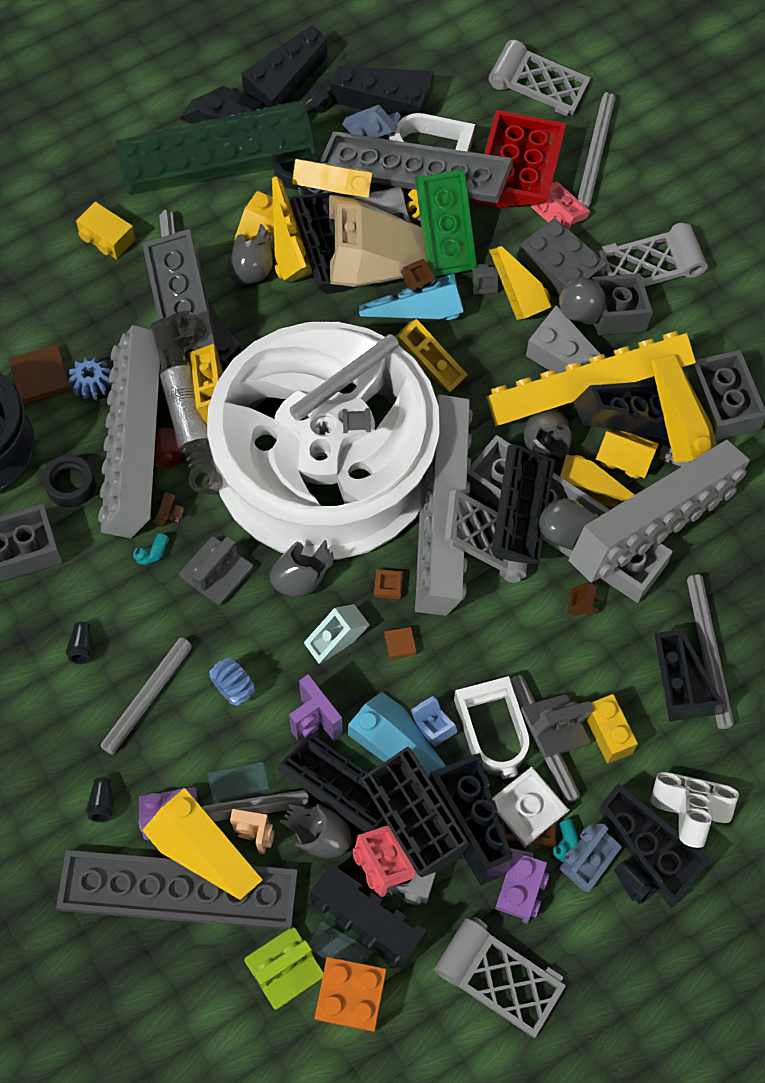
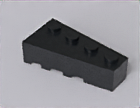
[241,25,327,119]
[331,66,434,120]
[573,381,669,440]
[429,753,513,886]
[598,783,711,908]
[310,864,427,970]

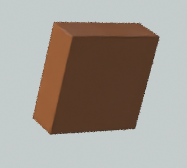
[374,569,403,600]
[384,627,416,660]

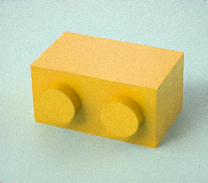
[76,202,136,259]
[596,429,659,478]
[586,694,638,764]

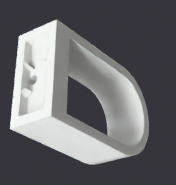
[389,113,475,152]
[454,676,529,779]

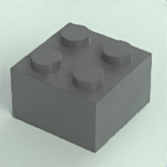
[592,273,653,335]

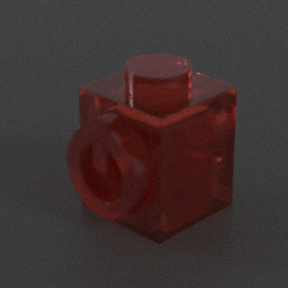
[154,427,185,468]

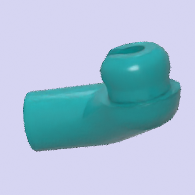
[133,533,169,565]
[553,819,580,862]

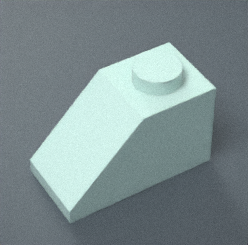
[304,604,369,664]

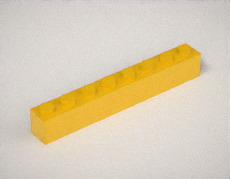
[486,331,696,426]

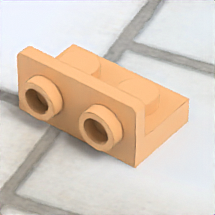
[230,809,274,855]

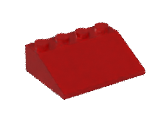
[474,110,566,207]

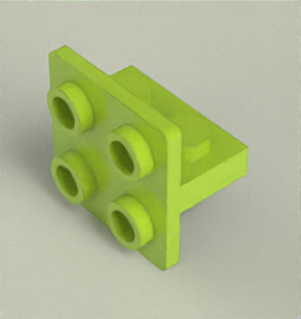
[244,927,323,1010]

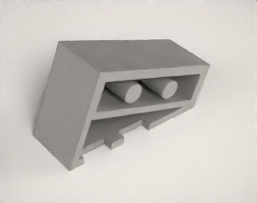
[526,306,601,374]

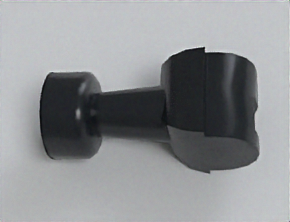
[288,85,333,125]

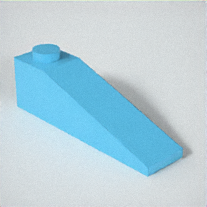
[359,273,463,320]
[348,692,446,777]

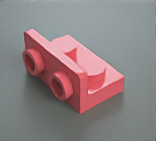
[531,182,591,230]
[353,825,416,898]

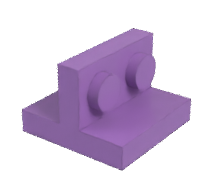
[289,675,343,742]

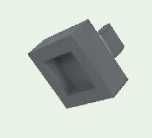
[472,264,498,295]

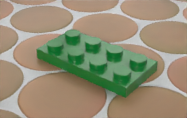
[415,169,477,276]

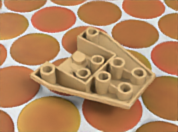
[329,195,426,287]

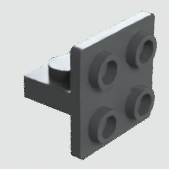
[179,537,253,606]
[521,695,594,758]

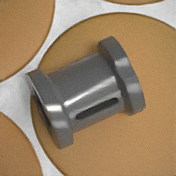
[342,408,371,434]

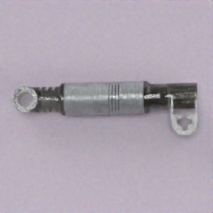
[150,311,223,496]

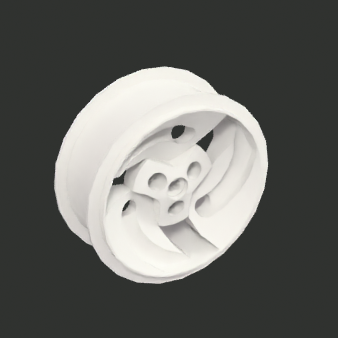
[207,322,440,559]

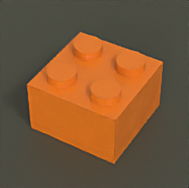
[314,957,386,1032]

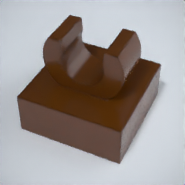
[401,258,436,292]
[152,492,184,527]
[567,582,601,616]

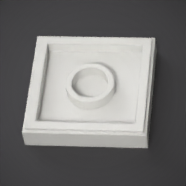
[492,767,569,848]

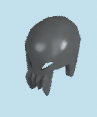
[227,224,275,285]
[559,277,605,324]
[524,410,571,466]
[539,498,599,550]
[269,540,334,597]
[280,804,352,859]

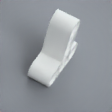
[650,772,739,848]

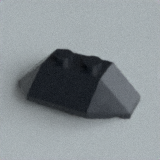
[180,86,274,153]

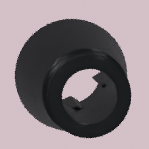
[66,622,94,664]
[86,777,115,823]
[614,860,656,905]

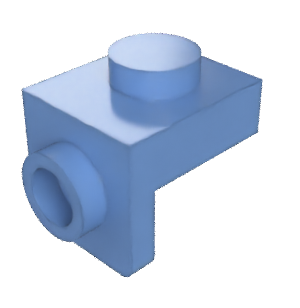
[411,696,457,747]

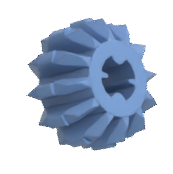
[69,357,112,401]
[209,658,255,706]

